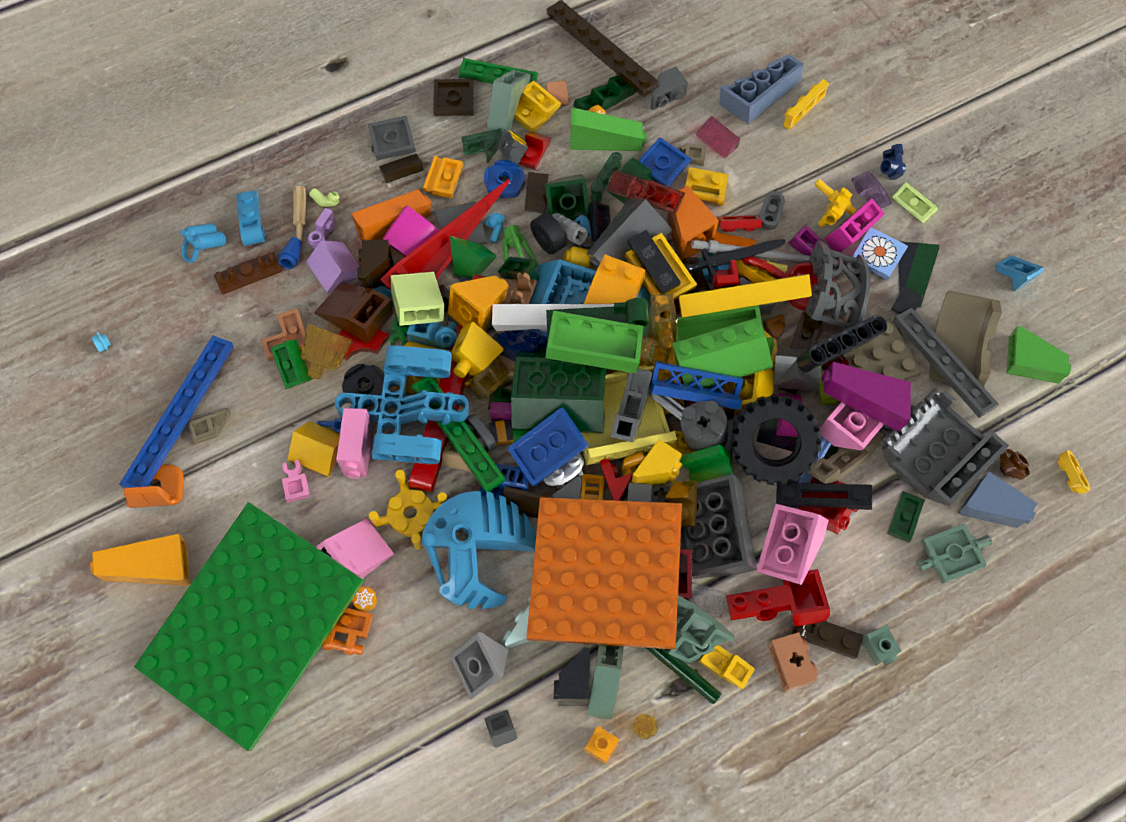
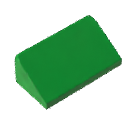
[271,339,311,389]

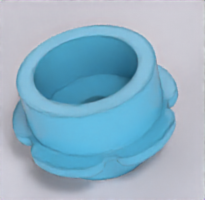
[91,332,111,353]

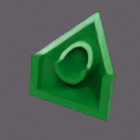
[450,236,497,279]

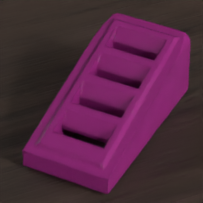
[788,224,831,256]

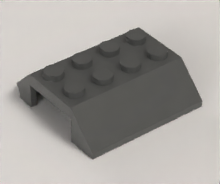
[881,389,1009,506]

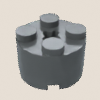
[680,401,729,451]

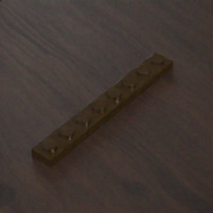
[546,0,659,97]

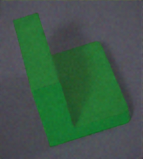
[680,444,733,483]

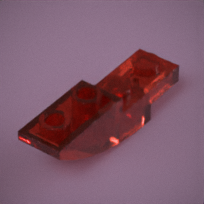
[607,170,685,213]

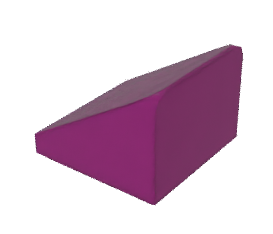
[490,402,512,422]

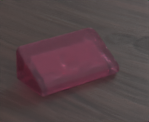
[696,116,740,159]

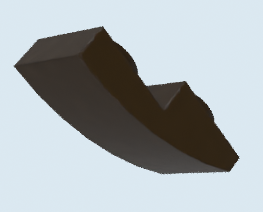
[524,172,549,213]

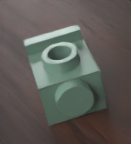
[862,624,902,666]

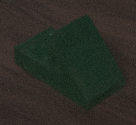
[461,129,501,163]

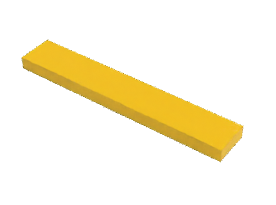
[678,274,812,317]

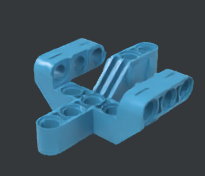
[335,345,469,464]

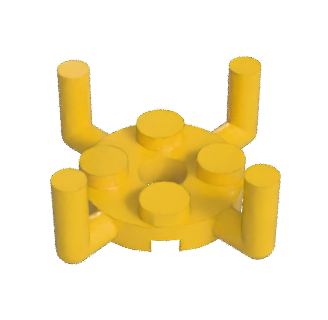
[369,470,448,550]

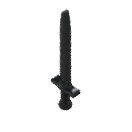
[683,239,786,278]

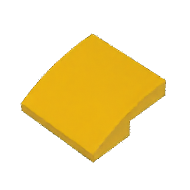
[514,80,561,132]

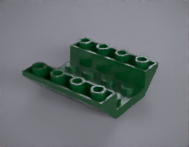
[511,348,609,434]

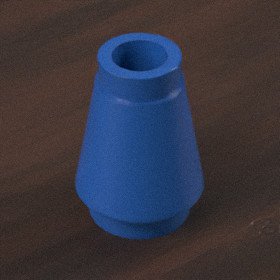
[278,237,302,269]

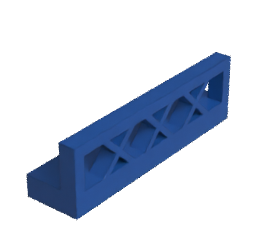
[649,361,743,410]

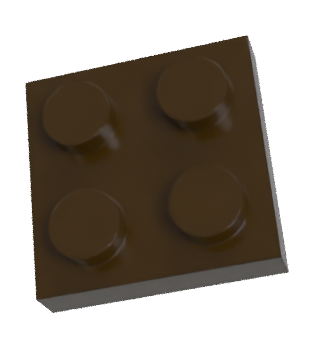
[433,79,474,116]

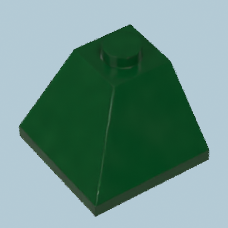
[545,174,590,221]

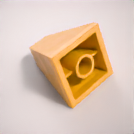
[448,275,509,331]

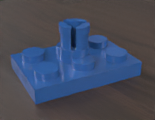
[507,408,589,486]

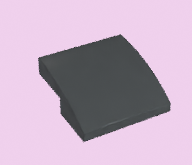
[435,201,487,245]

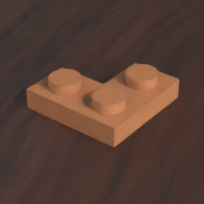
[261,308,311,361]

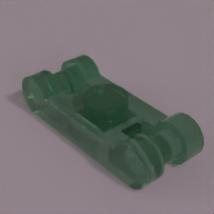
[590,152,622,203]

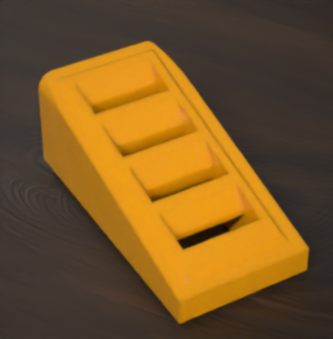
[580,474,605,500]

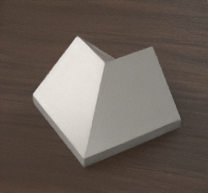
[450,632,508,700]

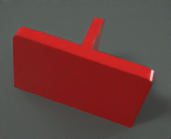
[712,260,739,290]

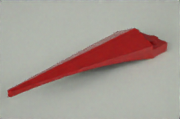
[380,179,510,291]

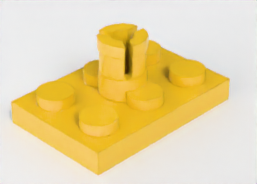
[625,233,697,308]

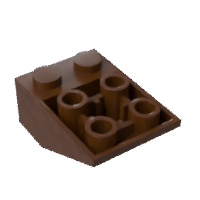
[314,283,393,344]

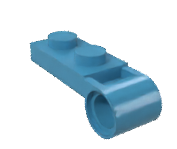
[236,190,266,246]

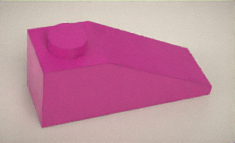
[824,199,885,252]

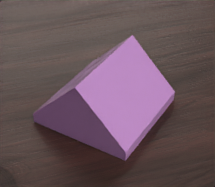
[306,241,360,294]

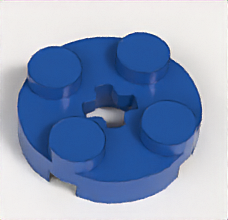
[484,160,525,198]

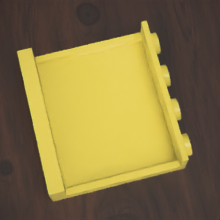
[581,365,677,465]

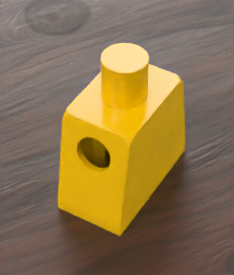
[451,322,504,378]

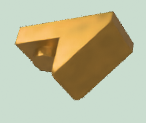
[665,481,698,527]

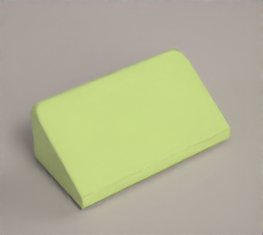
[892,182,938,223]

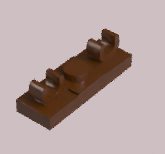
[214,251,283,295]

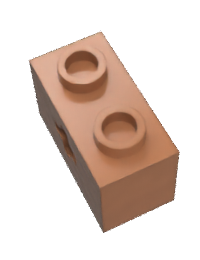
[767,632,818,692]

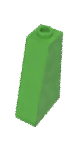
[570,108,646,151]

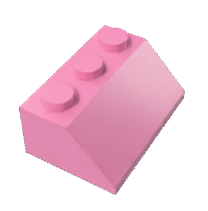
[819,402,884,451]

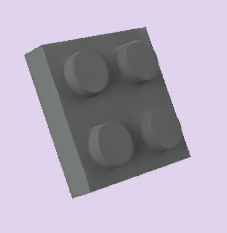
[368,116,416,160]

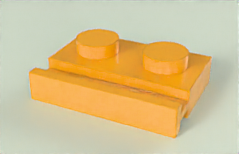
[423,155,463,199]

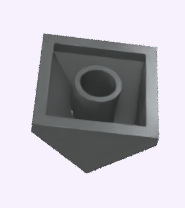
[774,347,821,391]

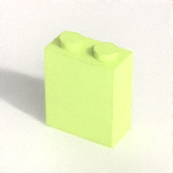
[391,272,444,326]

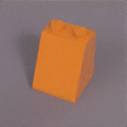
[667,185,719,262]

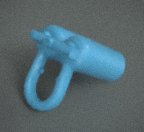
[180,223,226,263]

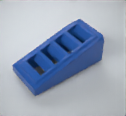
[496,464,530,491]

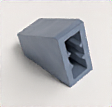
[958,472,1038,528]

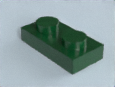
[887,491,925,543]

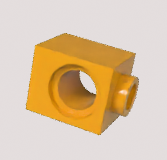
[584,726,619,765]

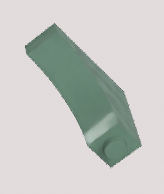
[487,70,531,135]
[588,645,624,719]

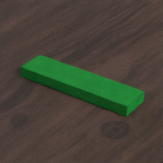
[458,58,538,85]

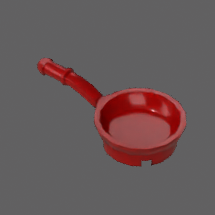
[742,256,834,311]

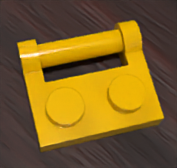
[685,167,729,206]

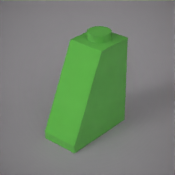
[1007,326,1071,384]

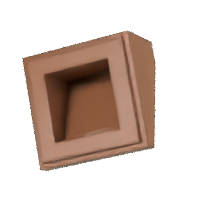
[546,80,569,106]

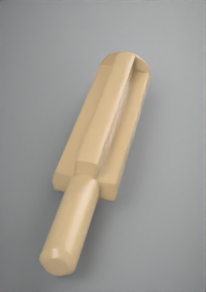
[293,186,306,241]

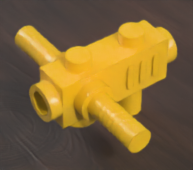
[814,179,857,227]

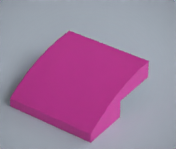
[382,206,440,257]

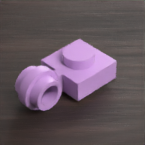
[308,208,336,248]

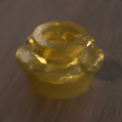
[633,714,658,739]

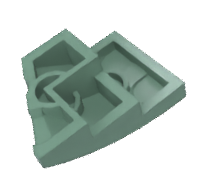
[667,595,734,664]

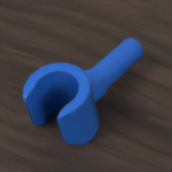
[317,418,342,432]

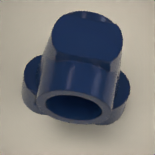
[880,144,906,180]

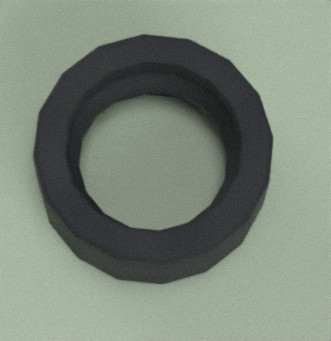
[530,212,567,255]

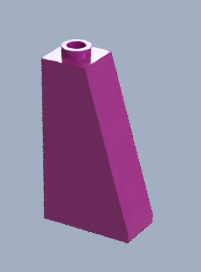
[821,362,911,431]

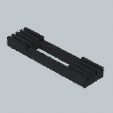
[776,482,872,510]

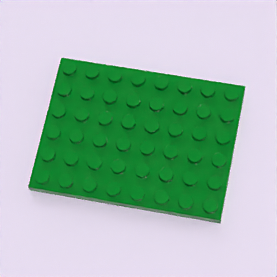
[134,502,365,751]

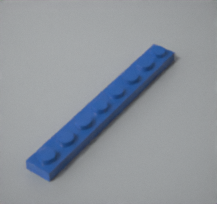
[119,336,234,488]

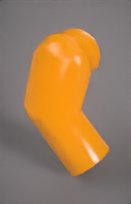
[621,451,647,476]

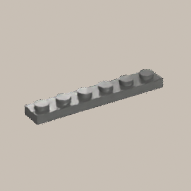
[893,308,999,418]

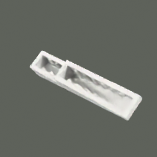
[492,304,614,332]

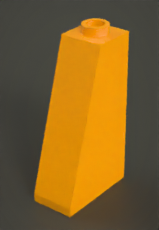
[90,534,191,586]

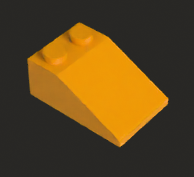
[584,254,645,304]

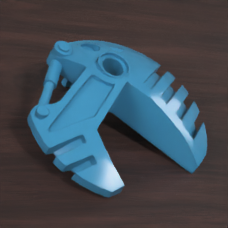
[421,491,536,609]

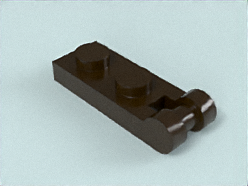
[791,621,863,659]

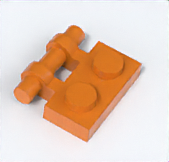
[322,608,373,656]

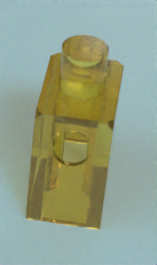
[649,294,677,348]
[301,324,353,379]

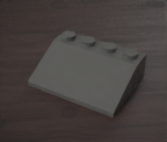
[680,474,757,579]

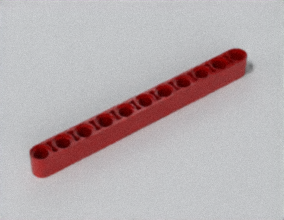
[409,274,486,493]

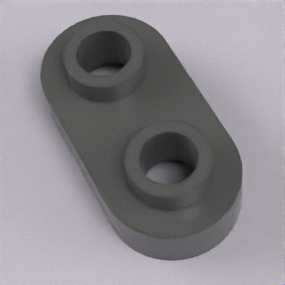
[759,191,785,230]
[465,414,496,452]

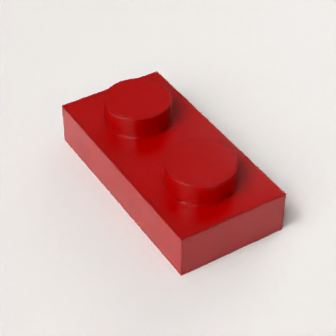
[717,215,762,232]

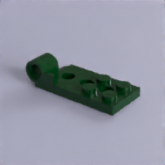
[546,298,649,342]

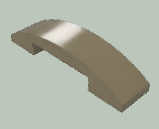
[808,431,885,484]

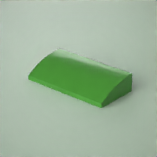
[672,305,763,342]
[545,311,643,374]

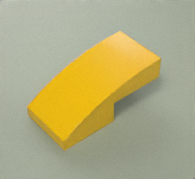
[697,645,755,690]

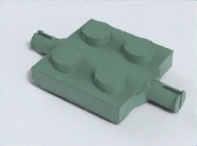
[916,523,992,584]

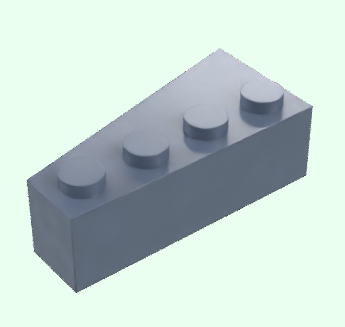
[720,54,803,124]

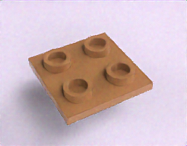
[502,273,537,304]

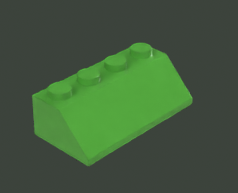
[672,317,773,388]

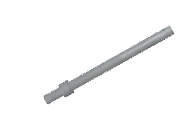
[691,240,810,263]

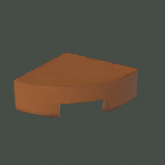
[763,314,785,340]

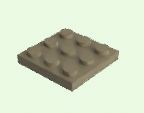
[842,318,922,381]

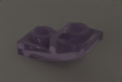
[851,171,893,209]

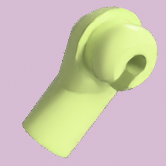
[309,188,339,207]

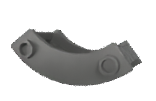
[805,240,870,329]

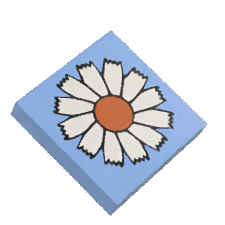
[853,227,908,280]

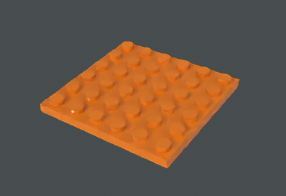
[526,497,682,650]

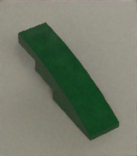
[573,75,637,111]

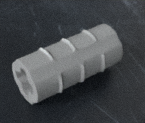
[552,213,588,245]

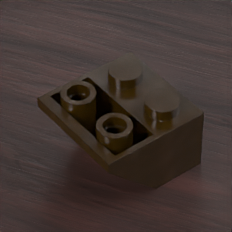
[357,240,394,289]

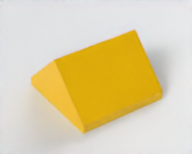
[287,421,340,477]

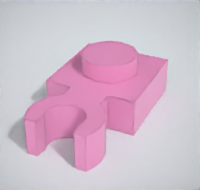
[282,460,310,503]

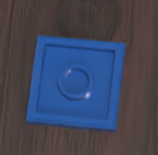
[638,137,691,190]

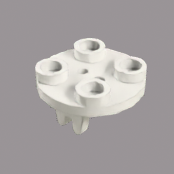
[543,453,584,489]

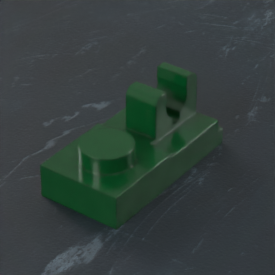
[497,256,540,281]

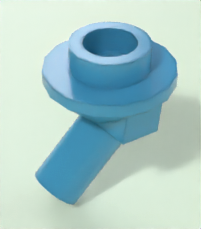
[485,213,505,244]
[435,321,457,348]

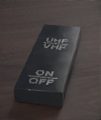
[627,230,681,295]

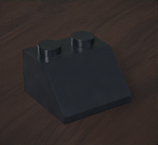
[554,648,590,706]

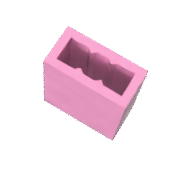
[336,408,373,479]

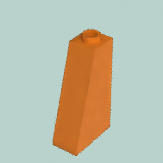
[351,189,432,242]

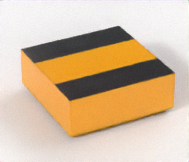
[489,420,513,445]

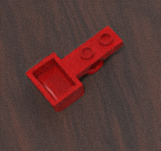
[726,569,830,626]

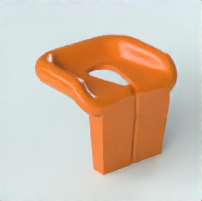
[124,464,184,508]

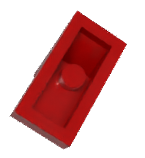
[519,131,551,170]
[600,458,633,501]

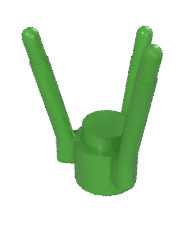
[502,225,538,263]

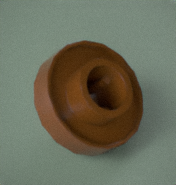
[999,449,1030,480]

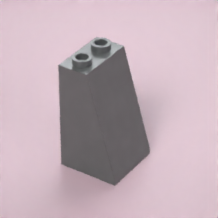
[586,199,673,269]

